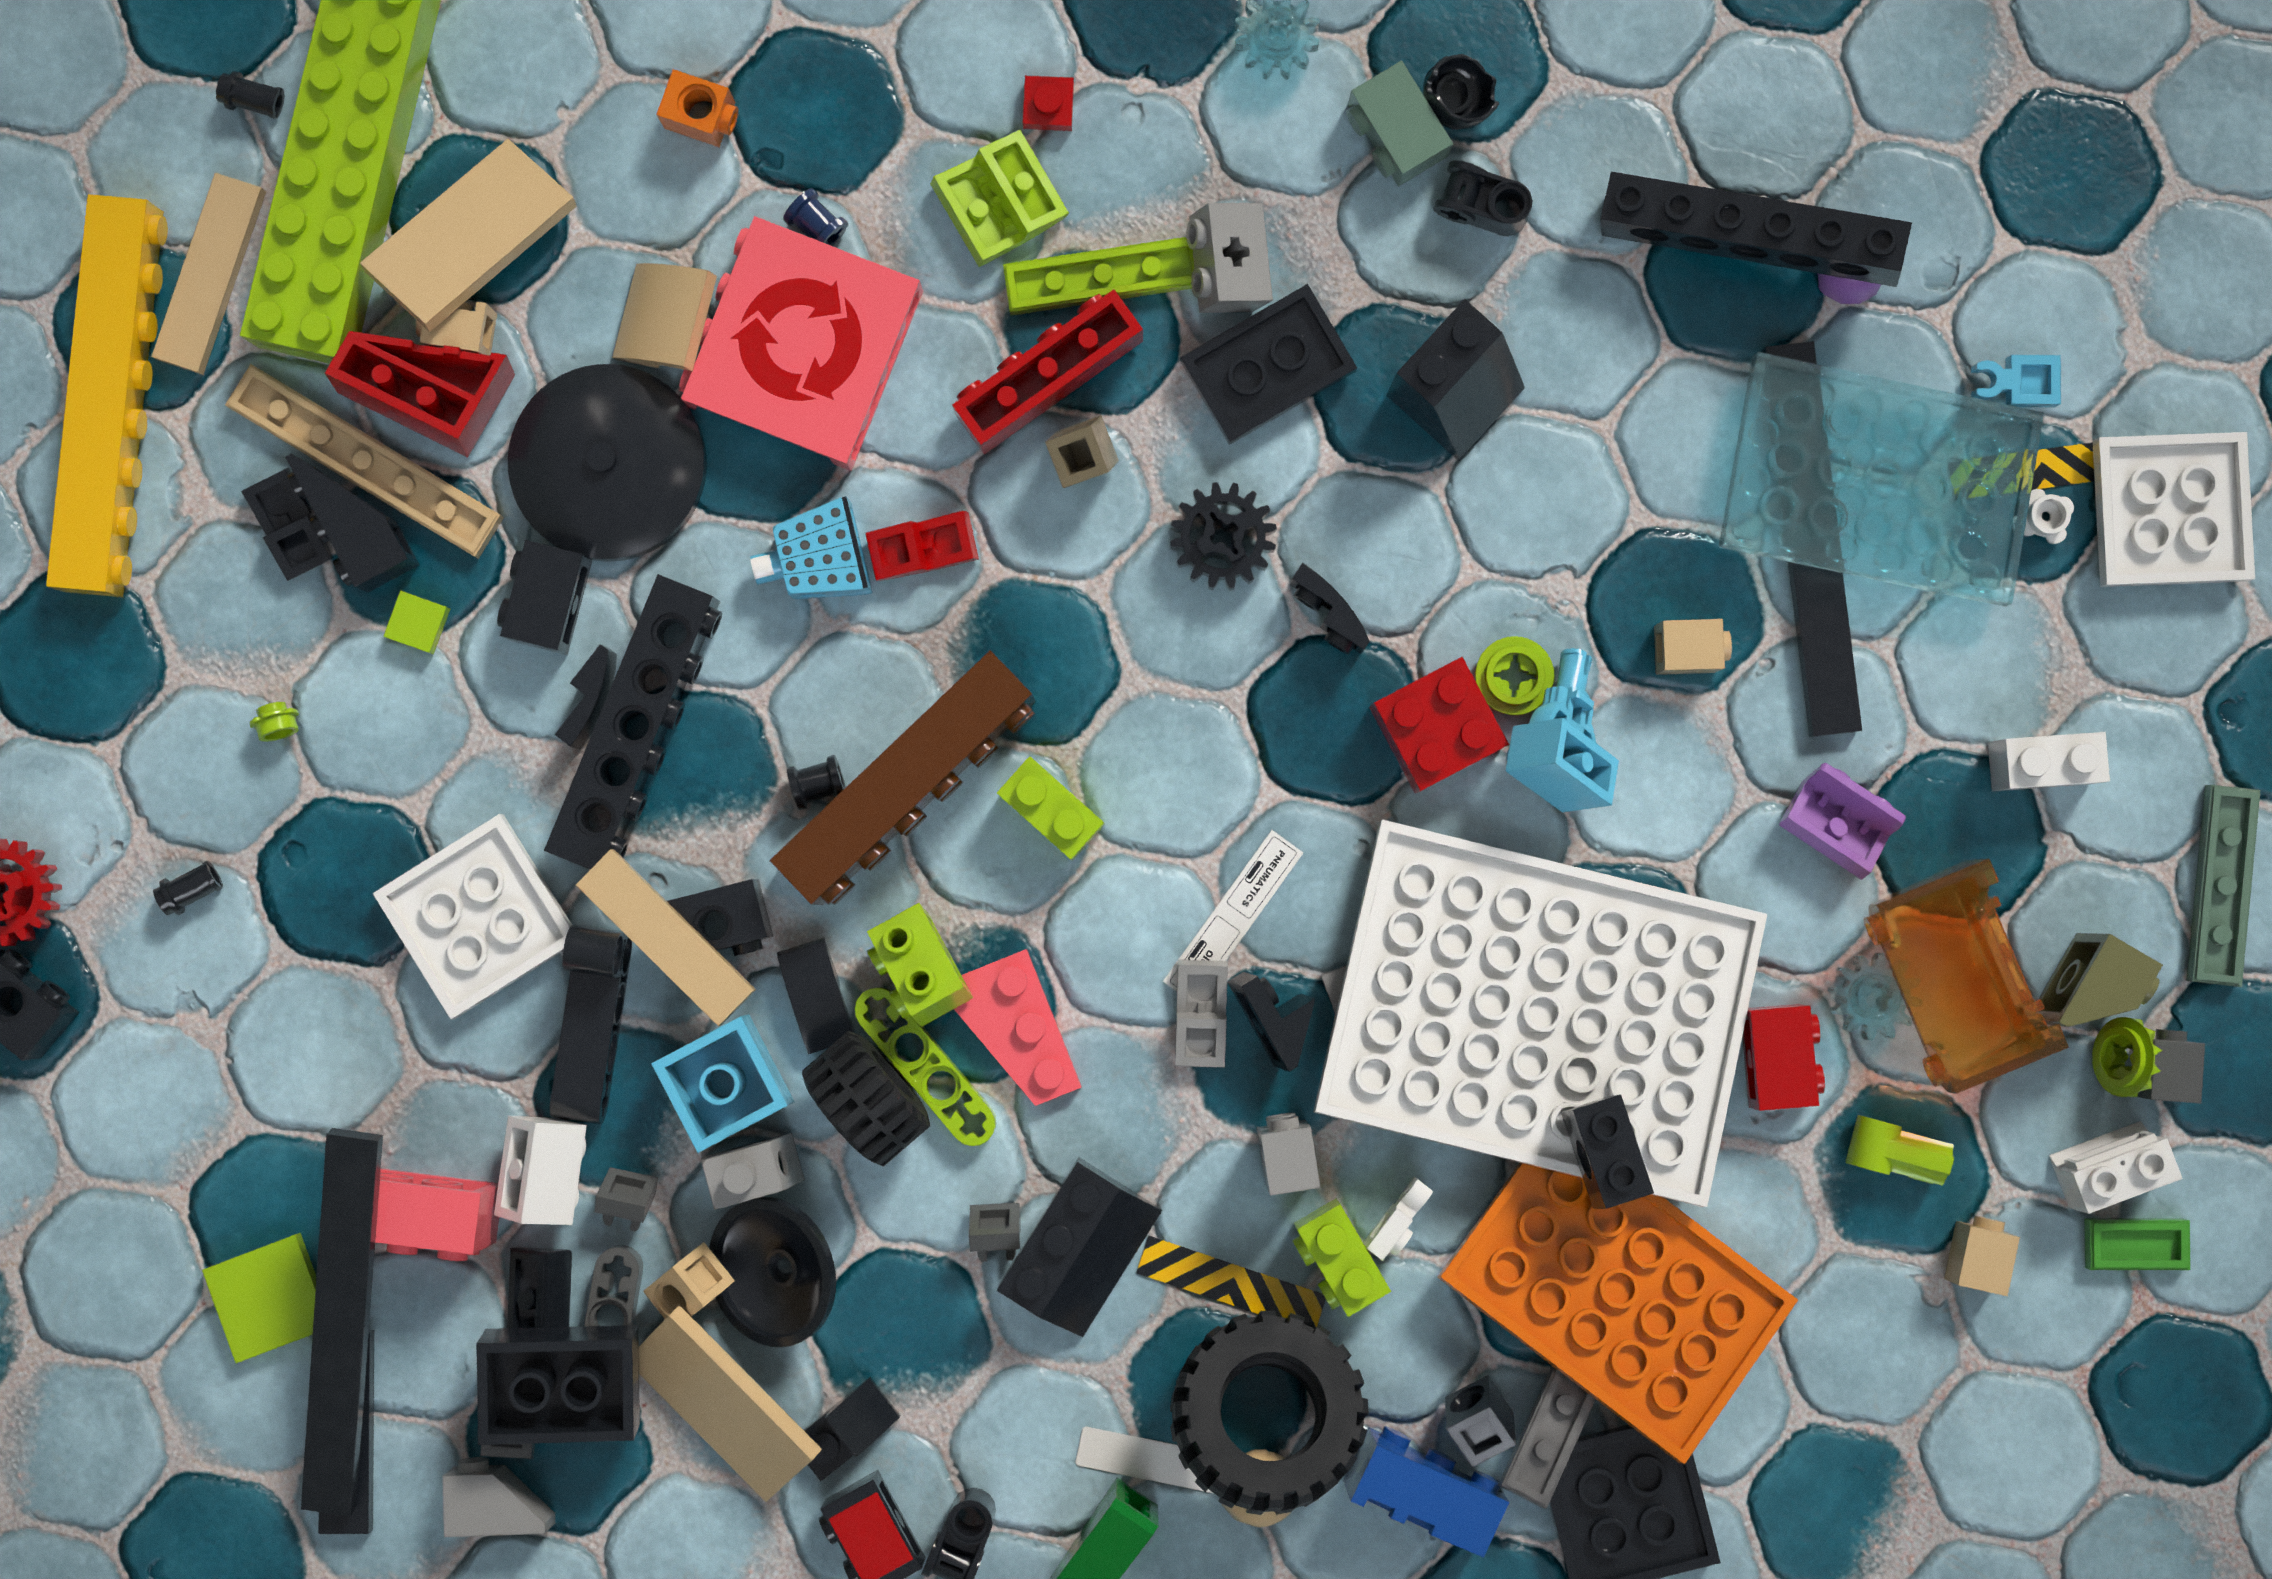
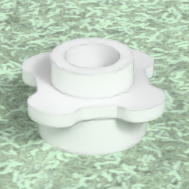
[2018,489,2074,544]

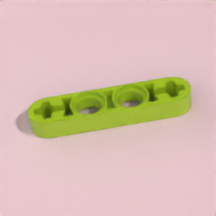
[855,987,997,1146]

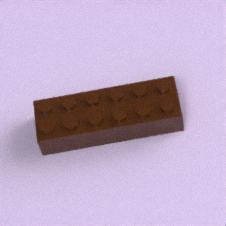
[769,650,1036,905]

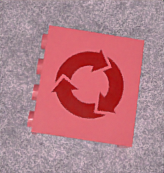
[679,216,923,471]

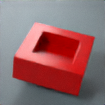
[1023,75,1074,131]

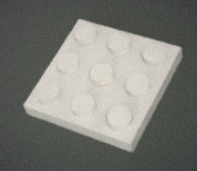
[2093,432,2255,587]
[373,814,573,1020]

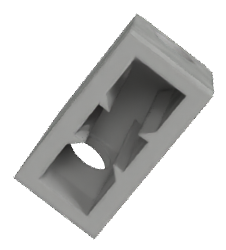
[701,1132,805,1210]

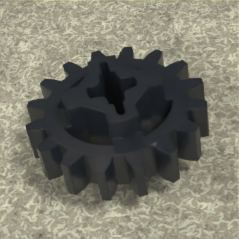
[1170,482,1277,591]

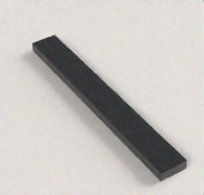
[1762,341,1862,737]
[301,1128,383,1516]

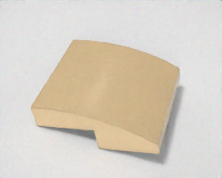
[612,263,717,371]

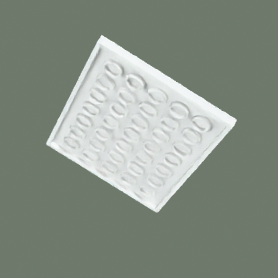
[1313,820,1767,1207]

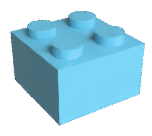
[651,1014,795,1153]

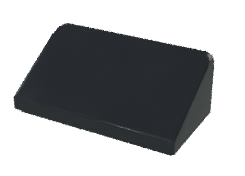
[507,1247,572,1328]

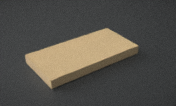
[360,139,577,332]
[639,1306,822,1502]

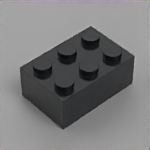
[476,1325,640,1445]

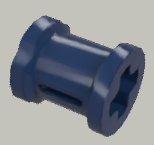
[783,188,849,246]

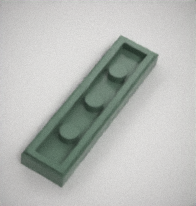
[2186,785,2261,987]

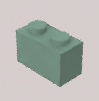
[1346,60,1453,187]

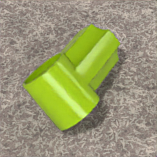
[1845,1115,1954,1186]

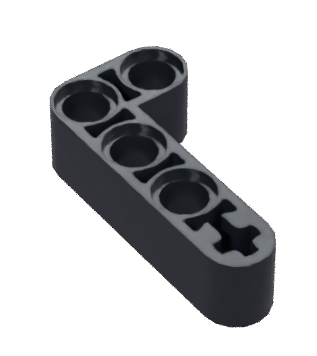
[550,925,632,1125]

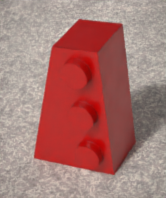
[325,331,515,458]

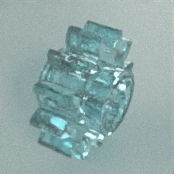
[1234,0,1320,80]
[1827,953,1921,1041]

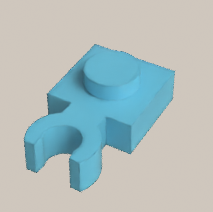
[1971,355,2061,408]

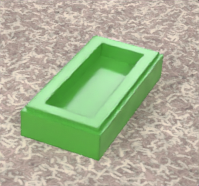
[2084,1218,2191,1270]

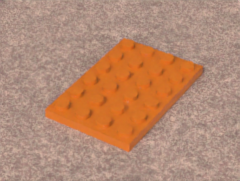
[1437,1163,1798,1464]

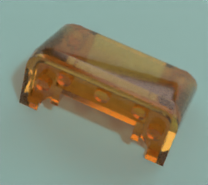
[1864,858,2069,1094]

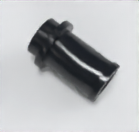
[216,71,285,119]
[153,861,223,916]

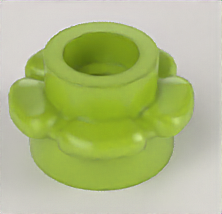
[249,702,299,742]

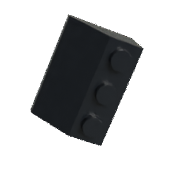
[997,1157,1162,1337]

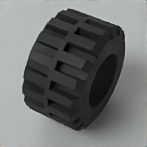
[802,1031,930,1166]

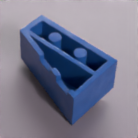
[1343,1426,1510,1558]

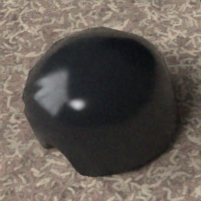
[1423,54,1499,130]

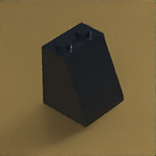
[1386,299,1525,461]

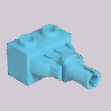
[1505,648,1619,813]

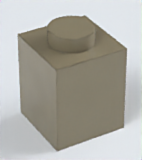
[1045,415,1119,488]

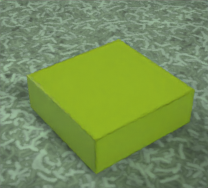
[383,590,450,655]

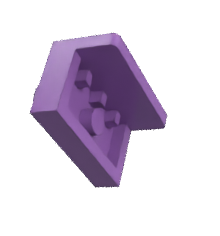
[1779,763,1906,880]

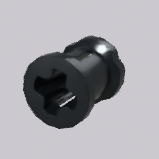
[787,755,846,810]

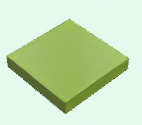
[202,1233,317,1363]

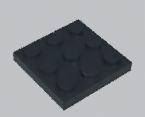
[1549,1425,1721,1579]

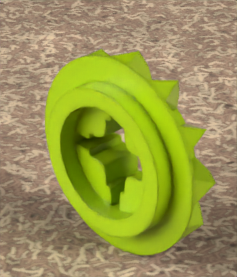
[1474,636,1554,716]
[2092,1017,2162,1097]

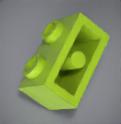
[867,903,973,1027]
[1292,1198,1392,1317]

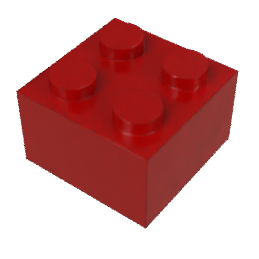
[1369,656,1509,794]

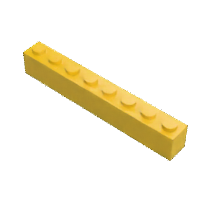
[46,194,168,597]

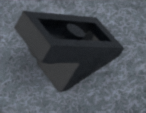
[1227,972,1315,1072]
[804,1377,901,1482]

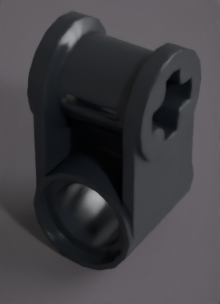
[1433,160,1533,236]
[921,1488,996,1579]

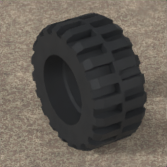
[1170,1311,1369,1515]

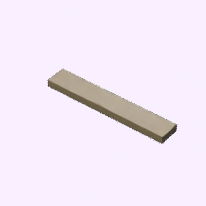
[225,364,504,559]

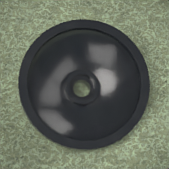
[709,1197,836,1347]

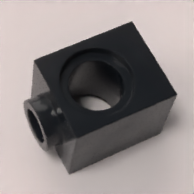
[1445,1375,1516,1467]

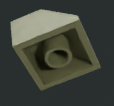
[2028,933,2163,1027]

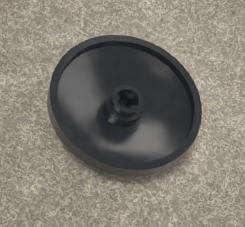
[508,364,707,562]

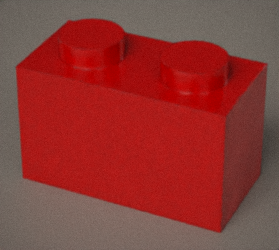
[1742,1004,1825,1111]

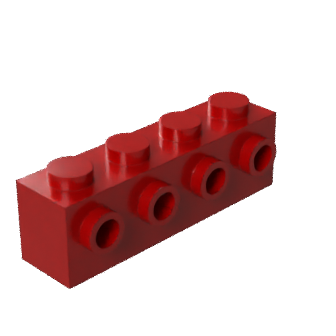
[952,289,1143,455]

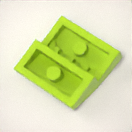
[930,130,1069,267]

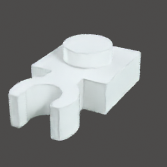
[1363,1176,1433,1261]

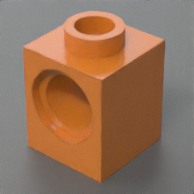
[656,69,739,147]

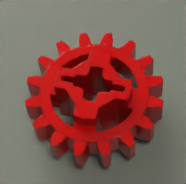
[0,839,62,946]

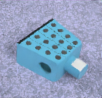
[750,496,873,599]

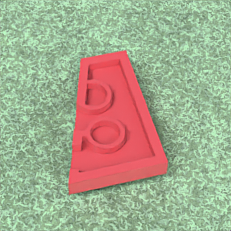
[954,949,1082,1106]

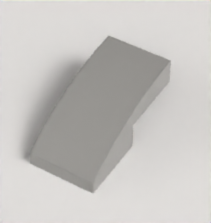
[1175,960,1228,1067]

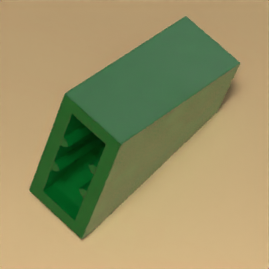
[1050,1478,1159,1579]

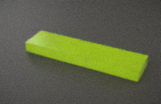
[1003,237,1195,316]

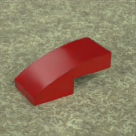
[865,510,979,581]

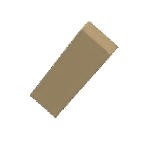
[151,173,266,375]
[576,849,756,1026]

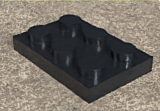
[1180,284,1357,445]

